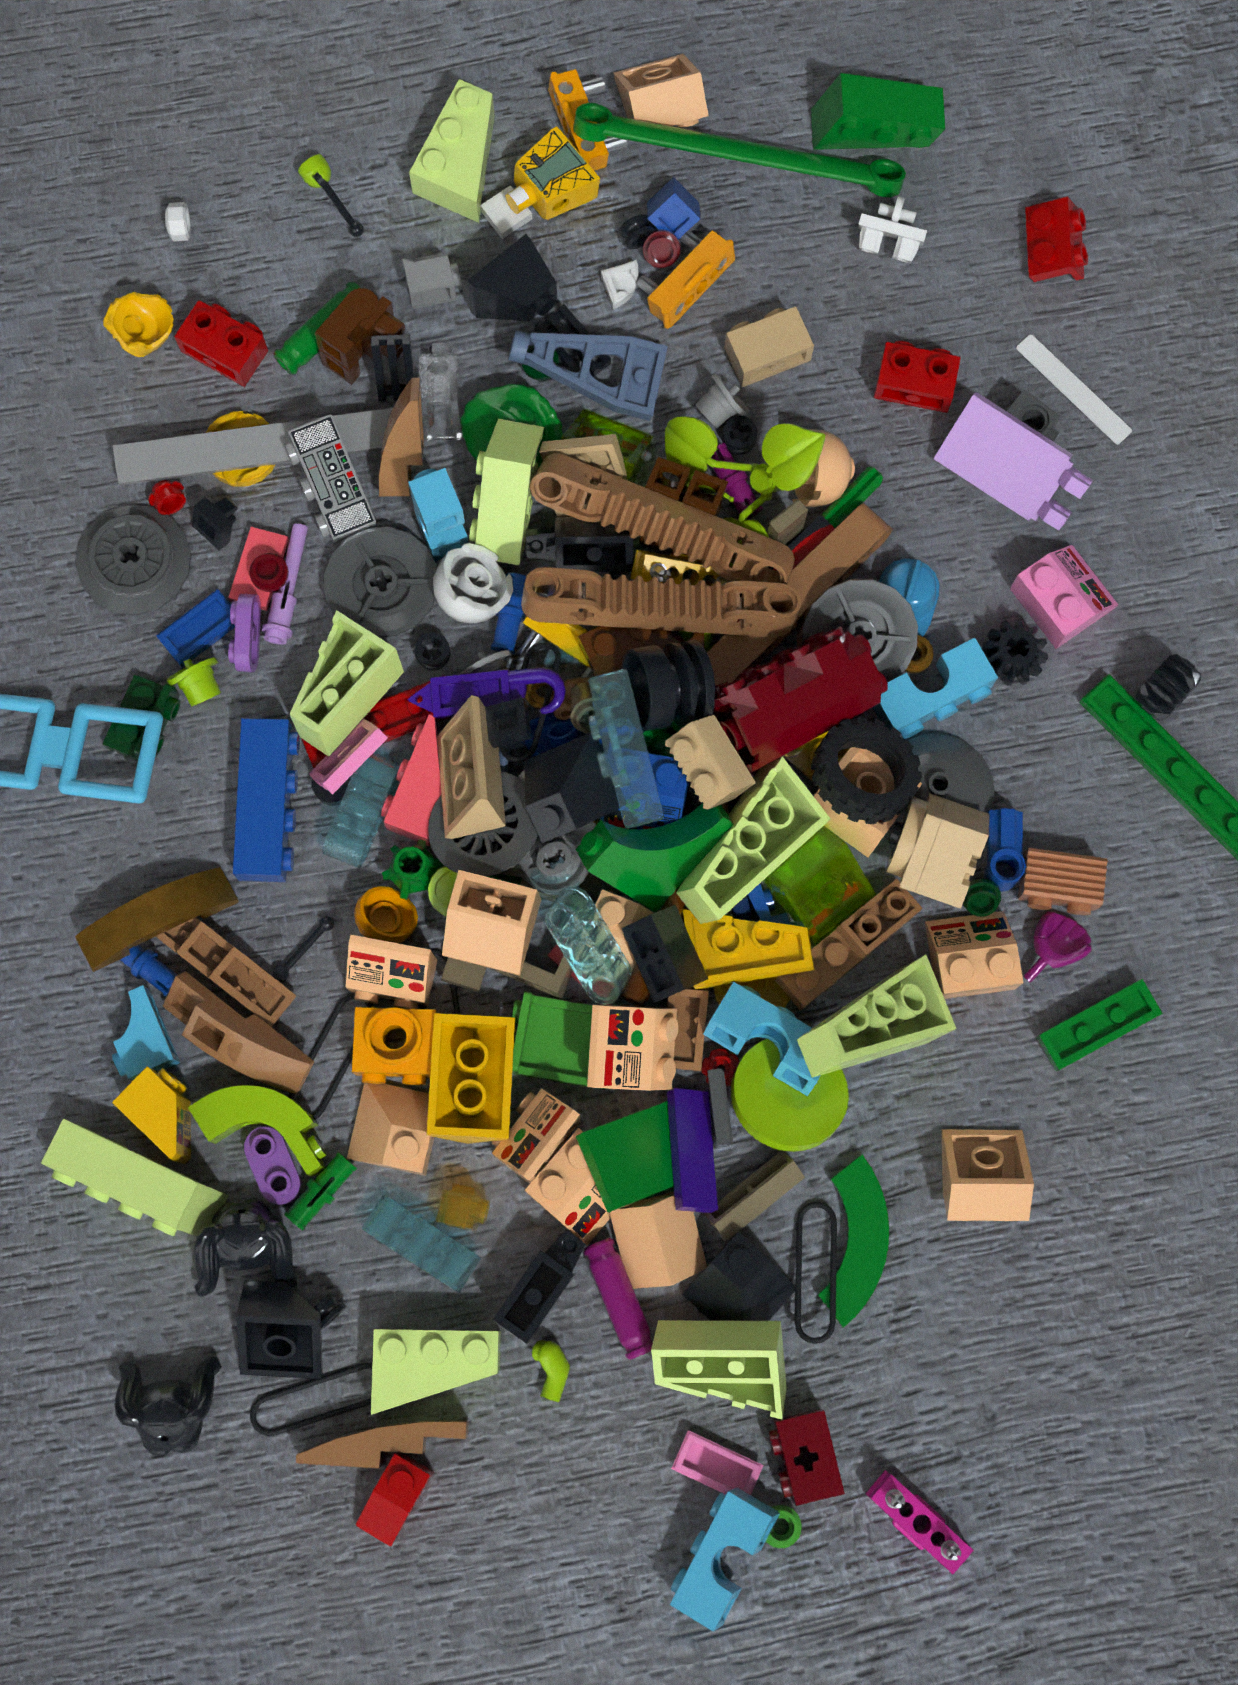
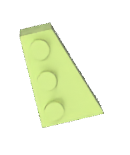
[409,79,495,223]
[469,419,544,565]
[651,1320,787,1420]
[371,1329,501,1415]

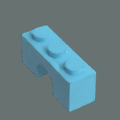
[408,468,469,561]
[872,638,998,739]
[703,981,821,1097]
[670,1487,780,1632]

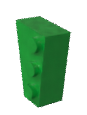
[811,73,946,150]

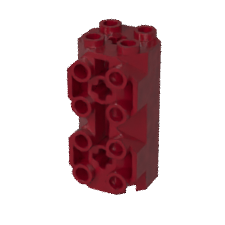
[713,626,888,772]

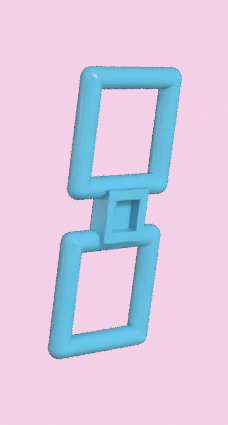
[0,693,163,804]

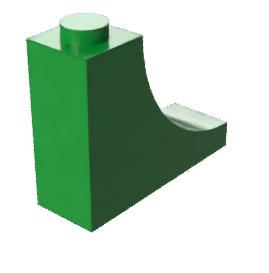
[575,803,734,912]

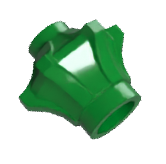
[382,839,444,900]

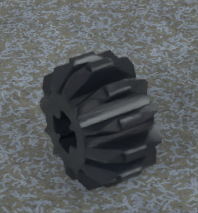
[981,619,1048,686]
[1135,654,1202,720]

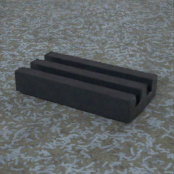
[535,304,611,377]
[371,335,415,402]

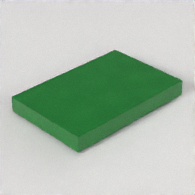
[576,1101,674,1213]

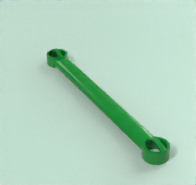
[573,103,906,198]

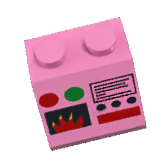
[1010,545,1118,649]

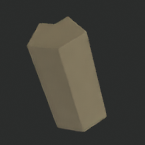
[704,1150,805,1242]

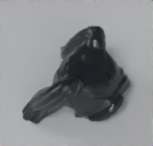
[194,1198,297,1297]
[114,1357,222,1456]

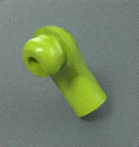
[532,1340,570,1402]

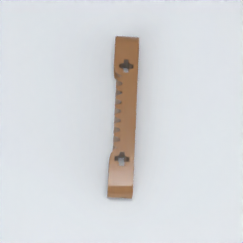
[530,453,795,584]
[521,567,802,637]

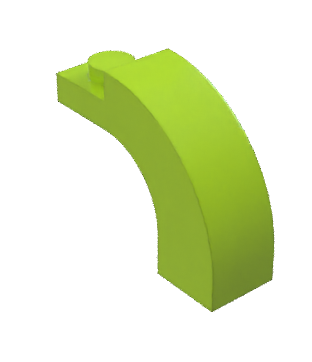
[188,1085,326,1177]

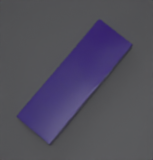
[667,1088,718,1213]

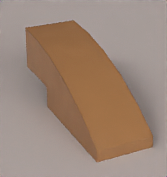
[379,378,424,497]

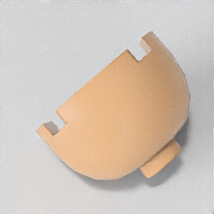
[792,429,855,507]

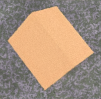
[610,1192,707,1289]

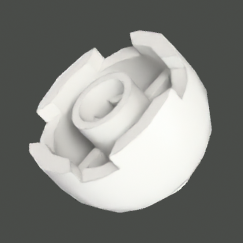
[433,543,513,624]

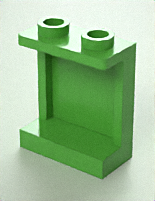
[512,991,606,1091]

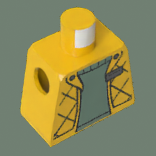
[505,126,600,220]

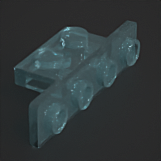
[588,669,664,828]

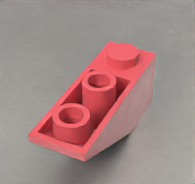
[381,715,441,847]

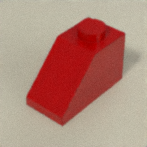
[355,1452,434,1547]

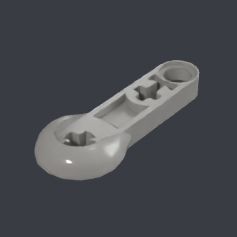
[430,831,589,895]

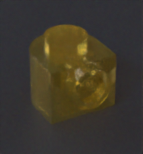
[435,1183,490,1232]

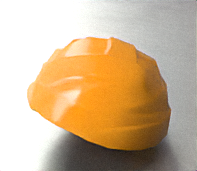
[354,886,418,944]

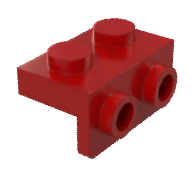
[1025,196,1088,282]

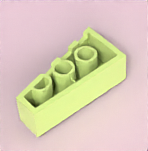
[676,756,831,924]
[797,954,957,1078]
[41,1119,229,1237]

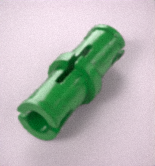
[284,1152,357,1231]

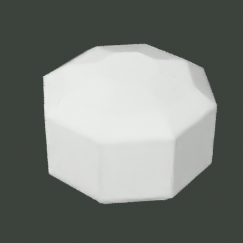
[165,202,191,241]

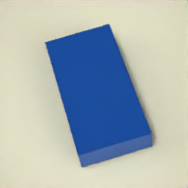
[156,589,235,668]

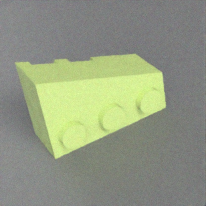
[290,610,404,756]

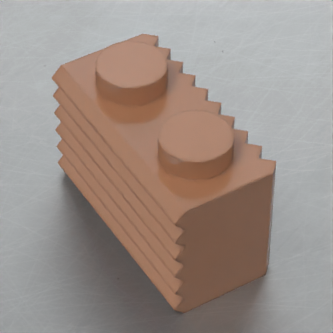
[1018,848,1108,915]

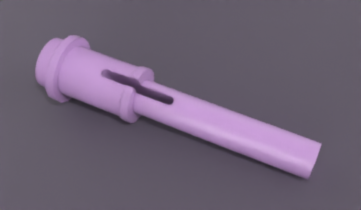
[262,524,308,645]

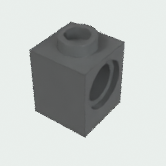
[1007,390,1061,442]

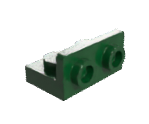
[102,674,181,761]

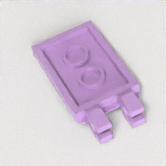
[933,392,1093,530]

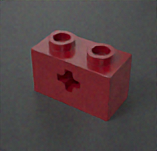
[768,1409,845,1506]

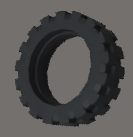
[811,717,922,824]

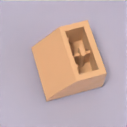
[442,870,542,976]

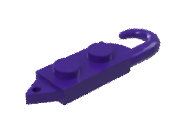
[408,667,566,718]

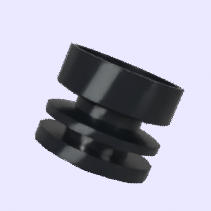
[621,640,715,732]

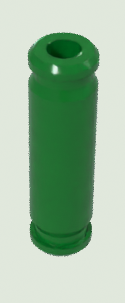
[273,282,361,375]

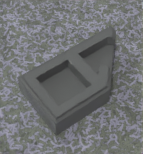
[707,1069,733,1148]

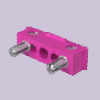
[865,1470,974,1575]

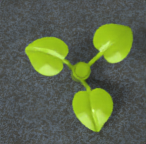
[665,416,826,567]

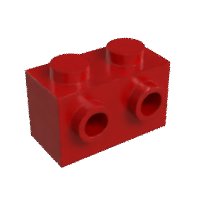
[174,300,268,388]
[874,341,961,413]

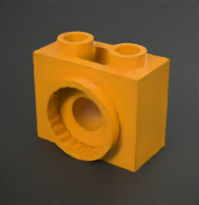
[352,1007,438,1085]

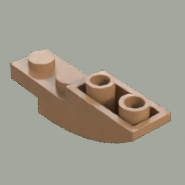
[775,879,923,1011]
[163,971,315,1094]

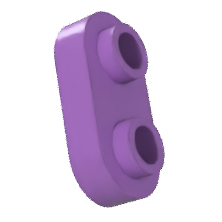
[228,594,261,672]
[244,1127,302,1205]

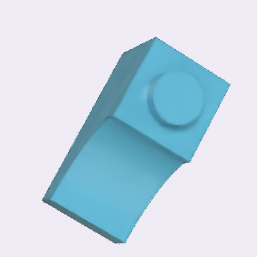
[112,985,180,1081]

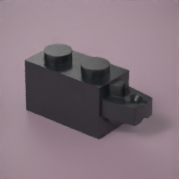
[526,517,633,572]
[493,1230,586,1344]

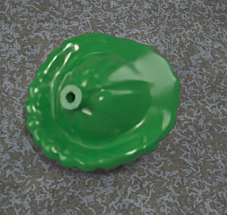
[460,383,564,468]

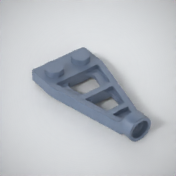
[508,330,668,421]

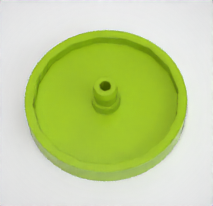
[731,1039,849,1152]

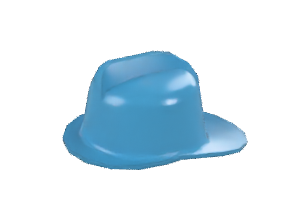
[879,558,940,637]

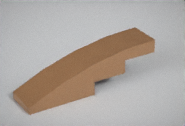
[666,907,709,1071]
[155,917,296,1027]
[296,1420,469,1468]

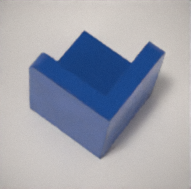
[647,177,701,239]

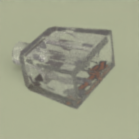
[419,342,462,440]

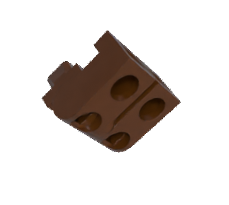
[315,288,405,385]
[639,457,728,555]

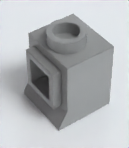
[402,254,461,309]

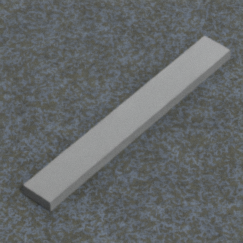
[112,408,393,486]

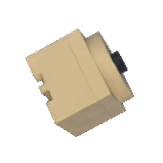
[886,793,990,909]

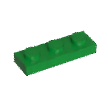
[1037,979,1163,1072]

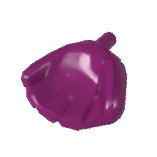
[1023,911,1092,983]

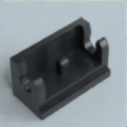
[621,905,708,1003]

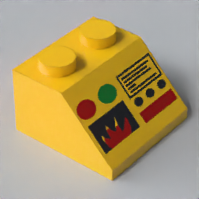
[112,1066,191,1164]

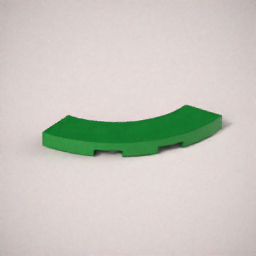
[817,1154,889,1328]

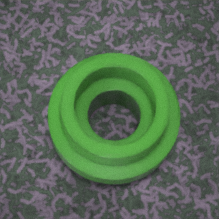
[766,1505,802,1548]

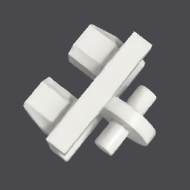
[858,196,927,264]

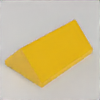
[427,1013,515,1144]

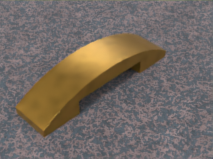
[75,867,239,972]

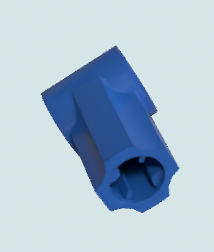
[983,808,1026,892]

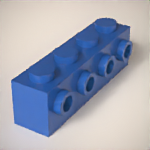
[233,718,300,882]

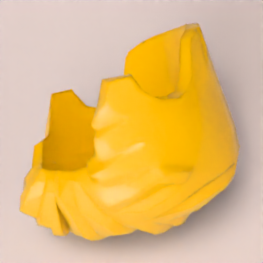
[103,292,174,357]

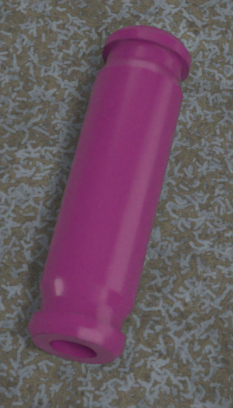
[583,1238,653,1360]

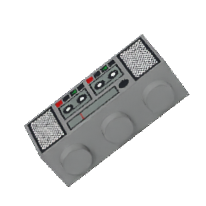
[284,414,376,543]

